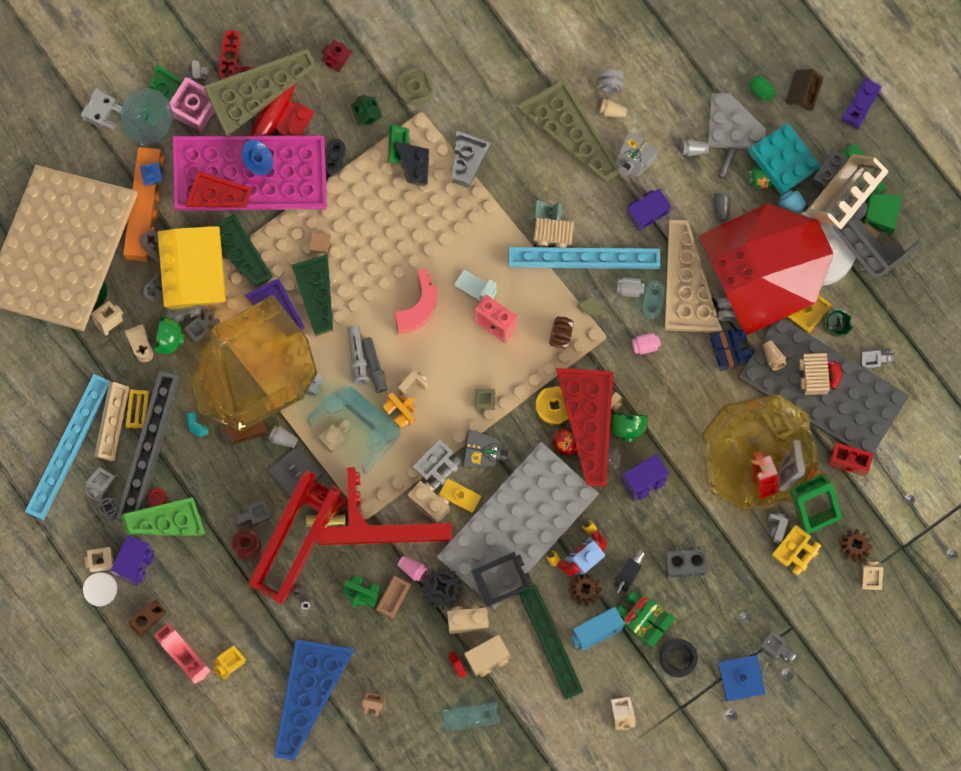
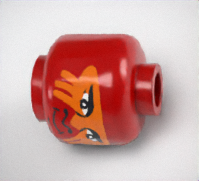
[552,428,578,457]

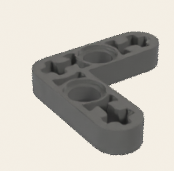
[139,231,163,302]

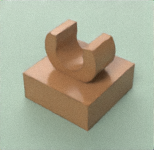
[362,692,385,717]

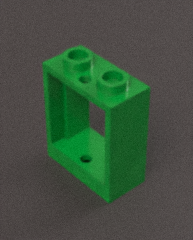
[789,473,842,534]

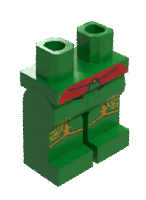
[617,591,676,649]

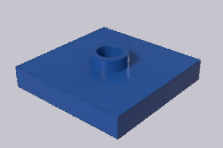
[718,655,766,702]

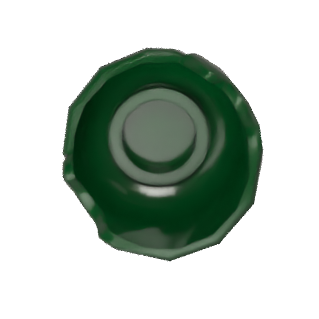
[823,308,853,337]

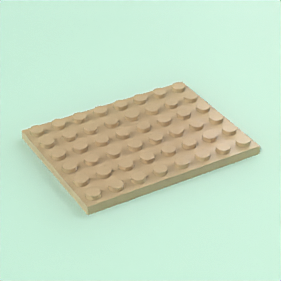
[0,165,138,332]

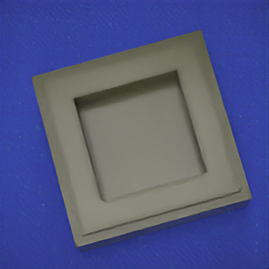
[475,389,495,410]

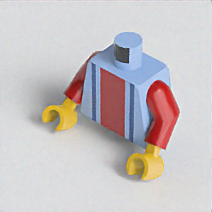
[546,520,607,576]

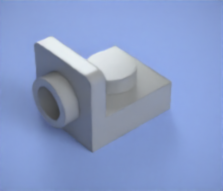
[85,467,115,502]
[767,512,789,545]

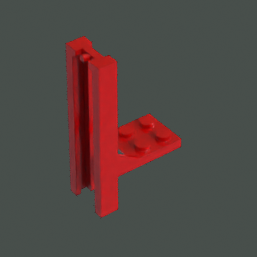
[317,467,452,546]
[248,470,348,604]

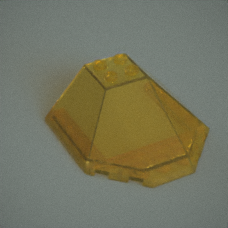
[191,295,317,432]

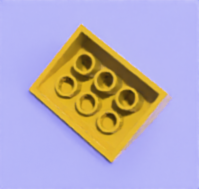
[158,226,226,310]

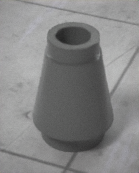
[712,193,731,221]

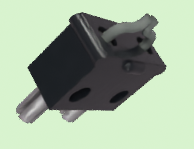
[614,551,645,594]

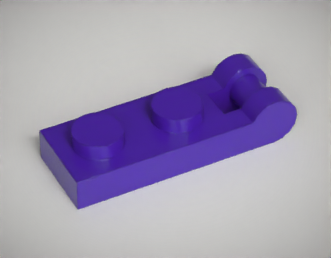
[841,78,882,130]

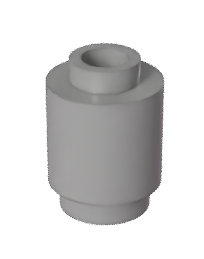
[617,277,645,298]

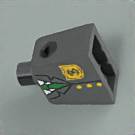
[461,430,508,467]

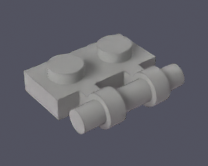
[412,439,462,489]

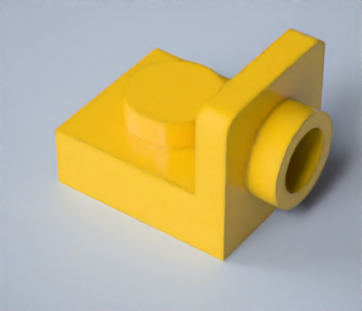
[212,646,246,680]

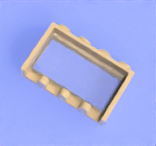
[806,154,889,229]

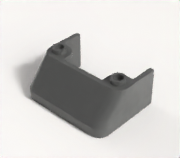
[832,188,922,277]

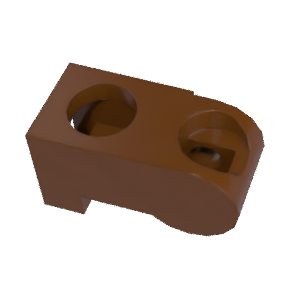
[128,600,167,638]

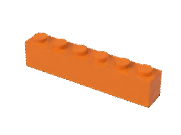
[123,147,165,262]

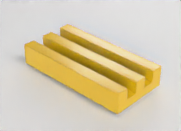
[126,389,150,429]

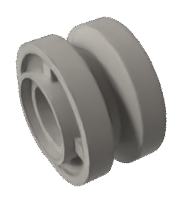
[597,69,624,93]

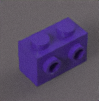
[627,189,672,231]

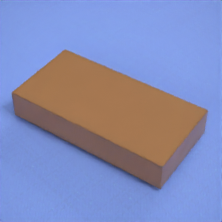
[376,575,411,619]

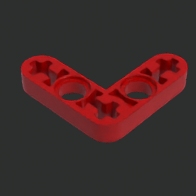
[218,30,256,80]

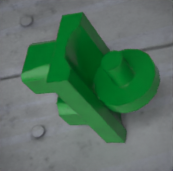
[342,575,379,609]

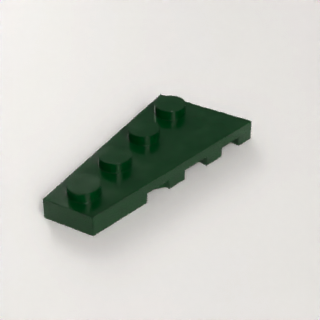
[212,214,273,287]

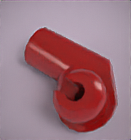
[828,361,843,390]

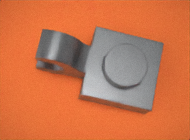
[860,347,894,369]
[760,631,796,663]

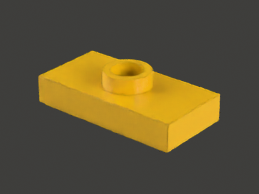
[439,478,482,514]

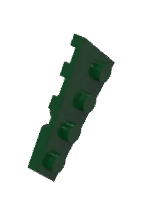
[291,254,333,337]

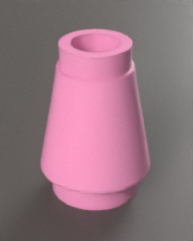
[398,556,428,582]

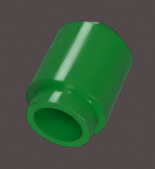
[748,75,776,102]

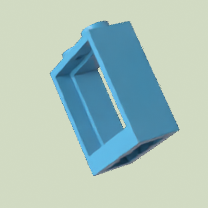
[570,607,625,652]

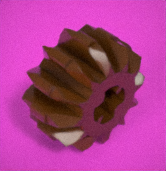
[549,316,574,349]
[839,529,873,562]
[569,573,602,607]

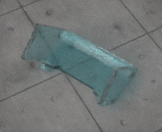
[306,386,400,475]

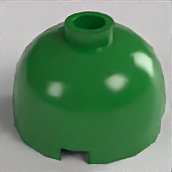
[154,316,185,355]
[610,413,648,442]

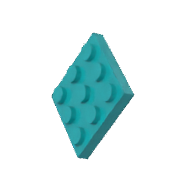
[747,123,821,195]

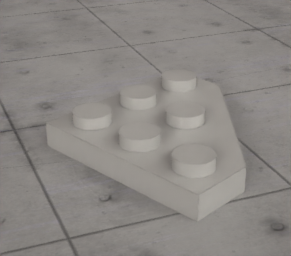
[709,93,766,149]

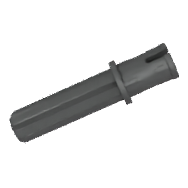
[362,337,388,393]

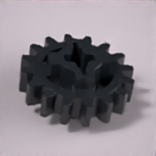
[420,566,463,610]

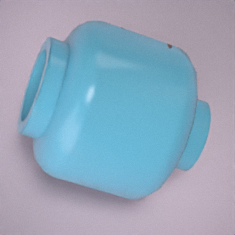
[778,189,806,214]

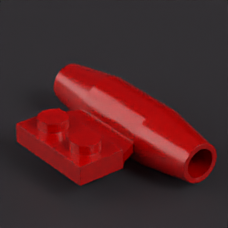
[250,82,315,136]

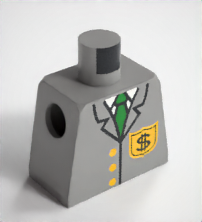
[616,133,660,176]

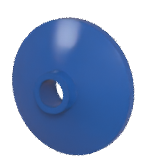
[241,140,273,176]

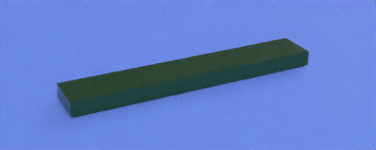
[519,584,584,700]

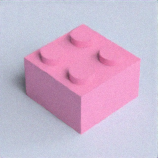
[166,77,214,133]

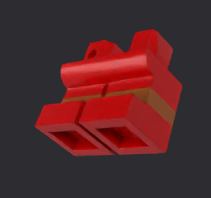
[751,451,778,499]

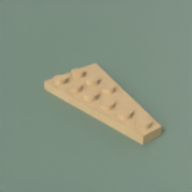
[665,219,722,333]

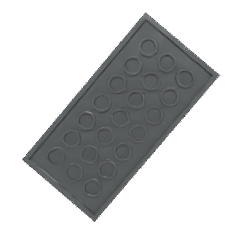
[738,319,909,453]

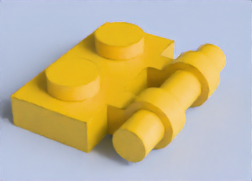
[772,525,821,576]

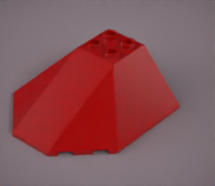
[699,203,834,336]

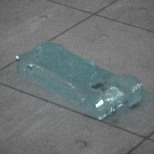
[443,703,500,732]

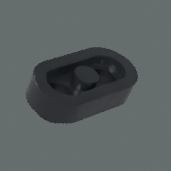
[325,139,346,176]

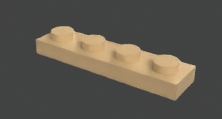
[94,382,129,461]

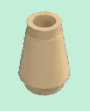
[599,98,628,118]
[762,341,786,371]

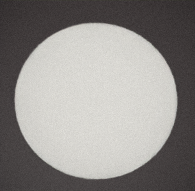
[83,572,117,606]

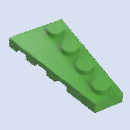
[121,497,205,536]

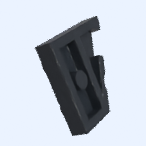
[393,142,429,186]

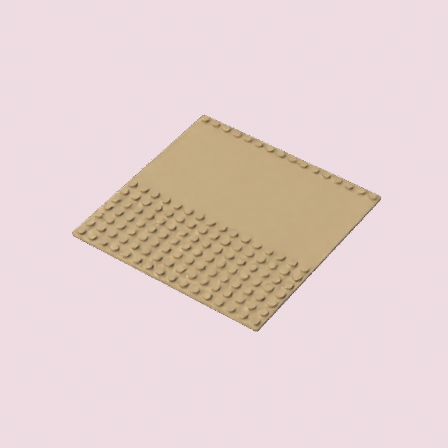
[198,112,606,520]

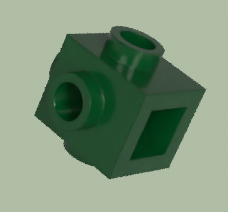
[350,95,382,125]

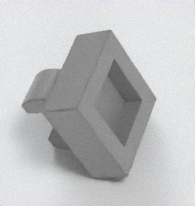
[187,61,208,83]

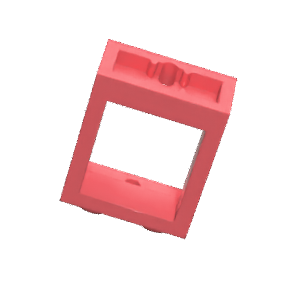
[474,294,517,343]

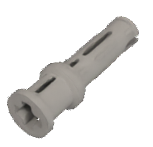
[347,325,370,384]

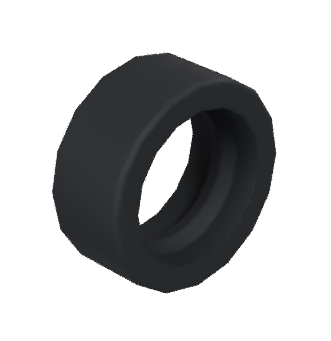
[660,639,698,678]

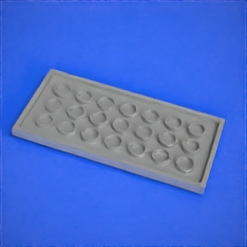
[437,442,599,610]

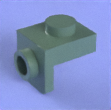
[531,200,563,221]

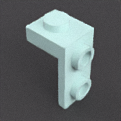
[455,270,497,301]

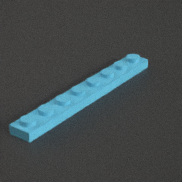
[508,247,660,269]
[25,374,111,521]

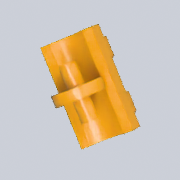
[382,392,416,429]

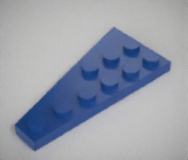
[274,639,354,761]

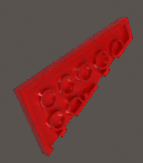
[556,368,614,487]

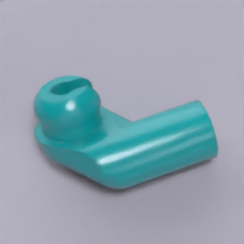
[186,413,209,437]

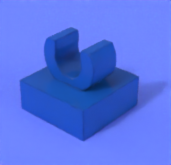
[140,162,163,186]

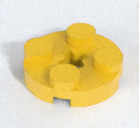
[536,386,569,426]

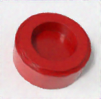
[147,488,167,507]

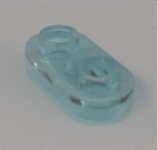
[642,281,665,319]

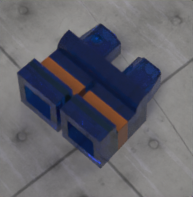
[710,328,752,372]

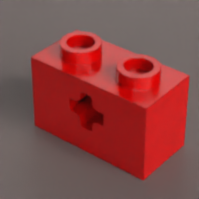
[828,443,874,476]

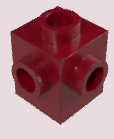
[320,39,352,73]

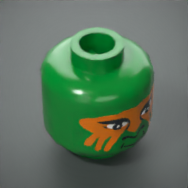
[749,165,773,189]

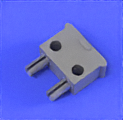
[81,88,125,130]

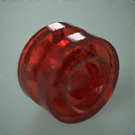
[232,529,261,560]

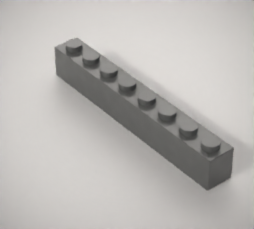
[116,371,180,523]

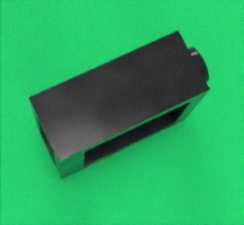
[471,552,532,608]

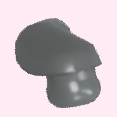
[293,585,311,610]

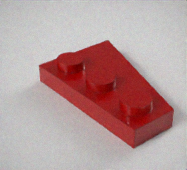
[186,171,252,208]

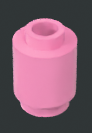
[631,332,661,355]

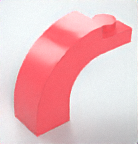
[395,269,437,334]
[153,623,210,684]

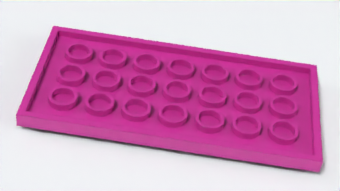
[173,136,327,211]

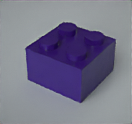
[621,454,669,501]
[110,535,155,586]

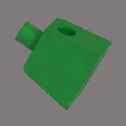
[864,194,902,235]

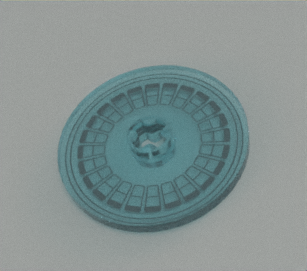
[121,88,173,145]

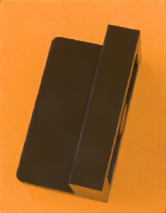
[785,69,823,111]

